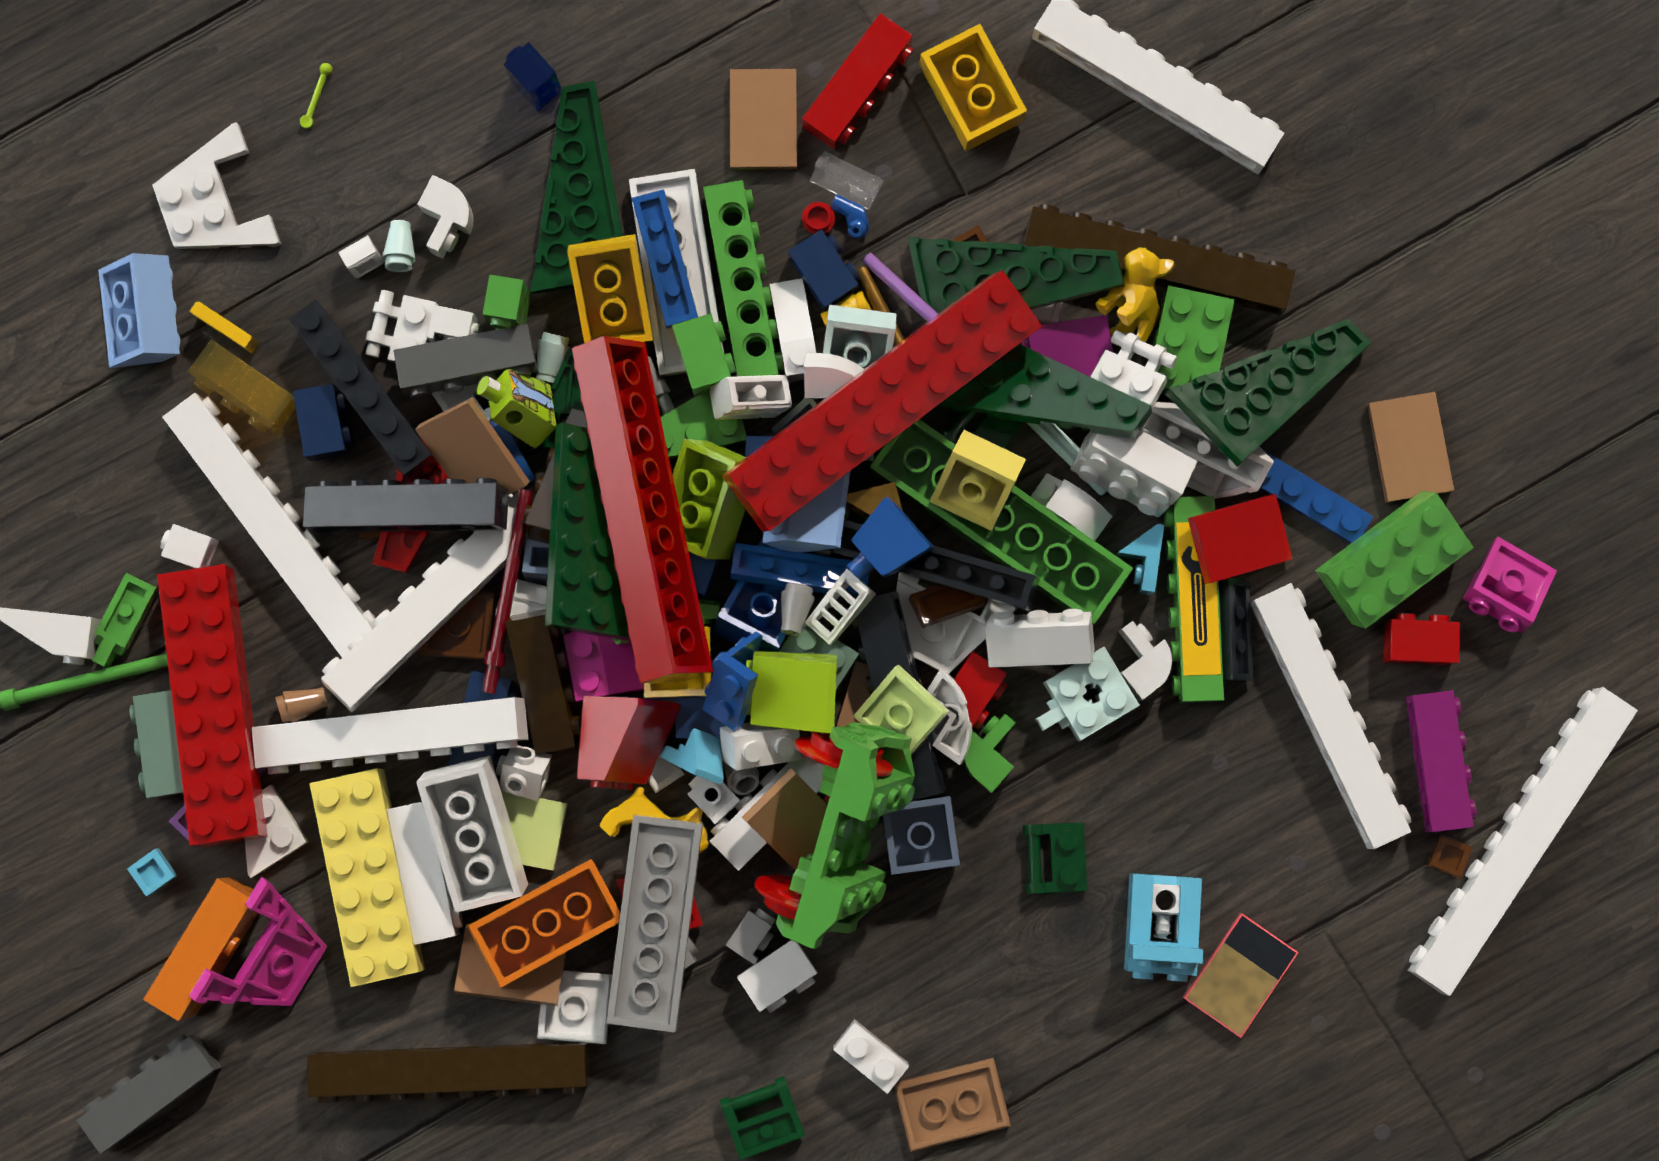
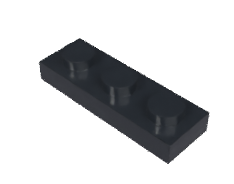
[1218,578,1253,681]

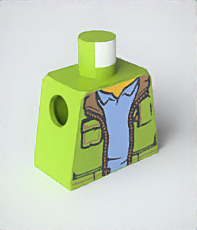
[477,369,556,448]

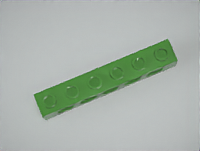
[703,180,784,376]

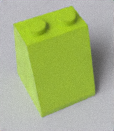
[746,651,837,733]

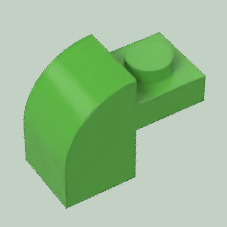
[963,714,1015,793]

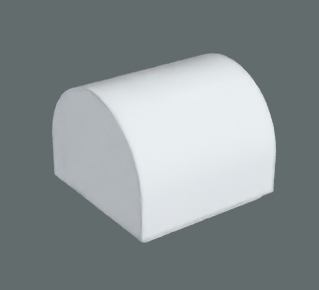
[339,235,384,279]

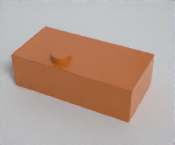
[467,859,621,988]
[143,877,259,1021]

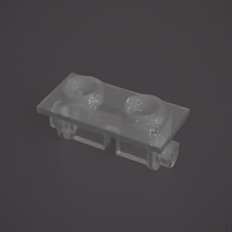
[810,151,884,210]

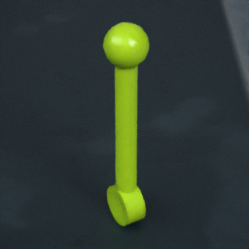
[300,63,333,129]

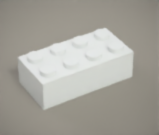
[416,756,528,913]

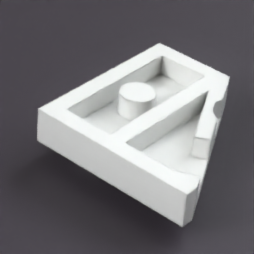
[245,785,308,878]

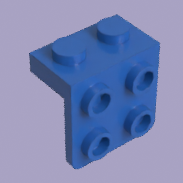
[702,632,763,732]

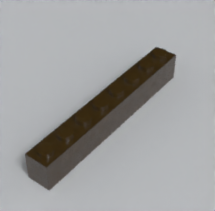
[1023,204,1296,316]
[307,1042,589,1103]

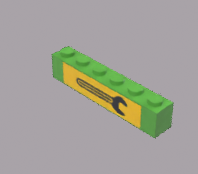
[1164,496,1224,703]

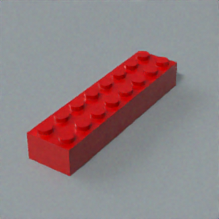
[157,564,268,848]

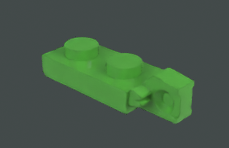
[92,573,159,668]

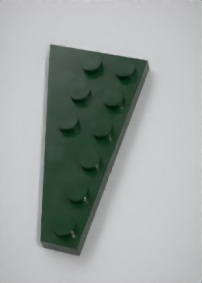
[530,81,623,295]
[908,237,1125,324]
[1165,319,1372,467]
[933,344,1152,439]
[545,422,631,642]

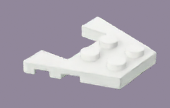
[152,122,281,249]
[896,573,1017,674]

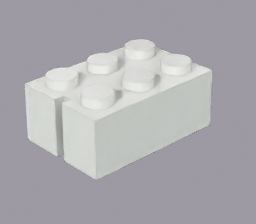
[1070,430,1197,517]

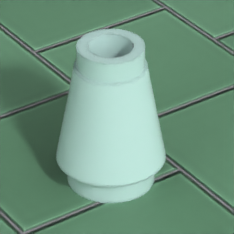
[382,220,416,272]
[536,332,570,383]

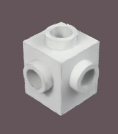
[496,745,552,801]

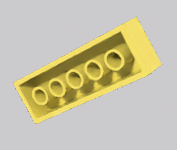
[310,768,425,987]

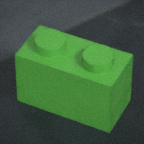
[482,275,531,330]
[672,313,736,395]

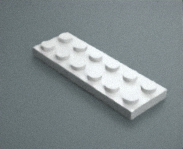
[629,169,724,377]

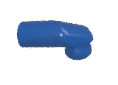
[831,194,869,239]

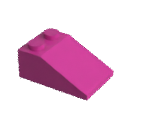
[563,632,644,703]

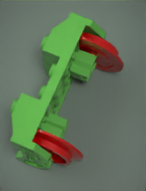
[755,722,915,949]

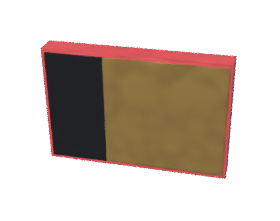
[1183,913,1299,1038]

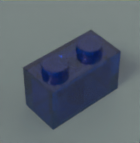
[504,42,562,112]

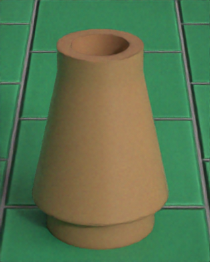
[275,687,328,723]

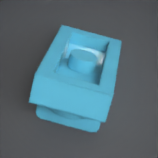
[1116,524,1164,595]
[660,729,724,785]

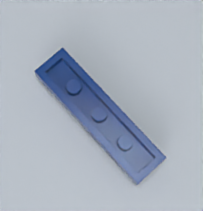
[631,189,698,329]
[1259,449,1374,544]
[730,543,869,598]

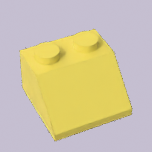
[930,430,1026,531]

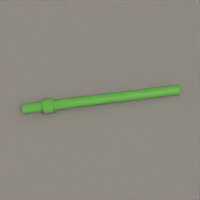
[0,653,168,711]

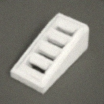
[805,569,876,645]

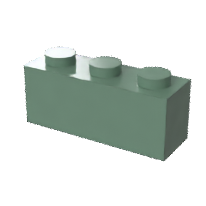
[130,690,183,799]

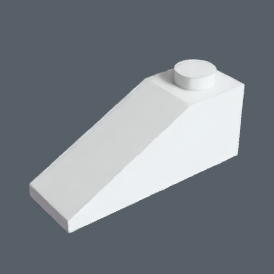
[770,279,816,382]
[0,607,101,665]

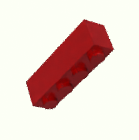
[802,13,914,150]

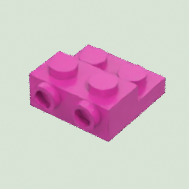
[1462,537,1557,633]

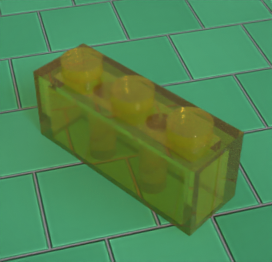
[188,339,296,434]

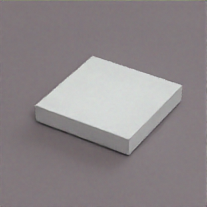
[537,970,612,1044]

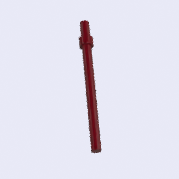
[482,489,533,694]

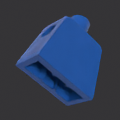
[847,496,934,580]

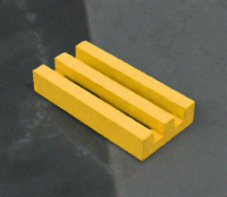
[190,302,259,354]

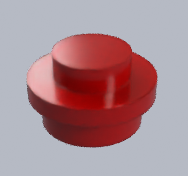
[802,202,835,235]

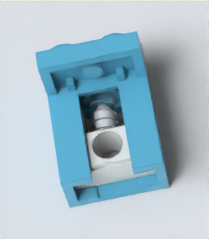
[1124,873,1203,982]

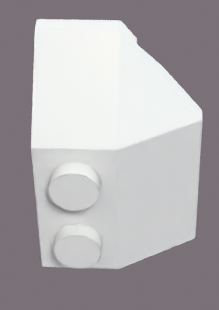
[1141,402,1274,499]

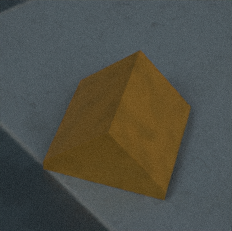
[846,482,902,519]

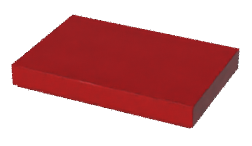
[1188,494,1293,584]

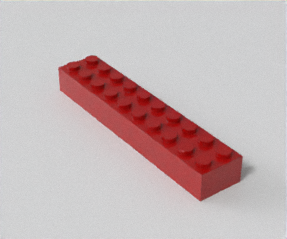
[722,270,1042,532]
[572,336,713,683]

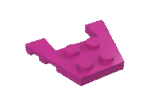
[189,877,327,1006]

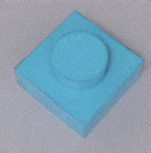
[127,848,178,897]

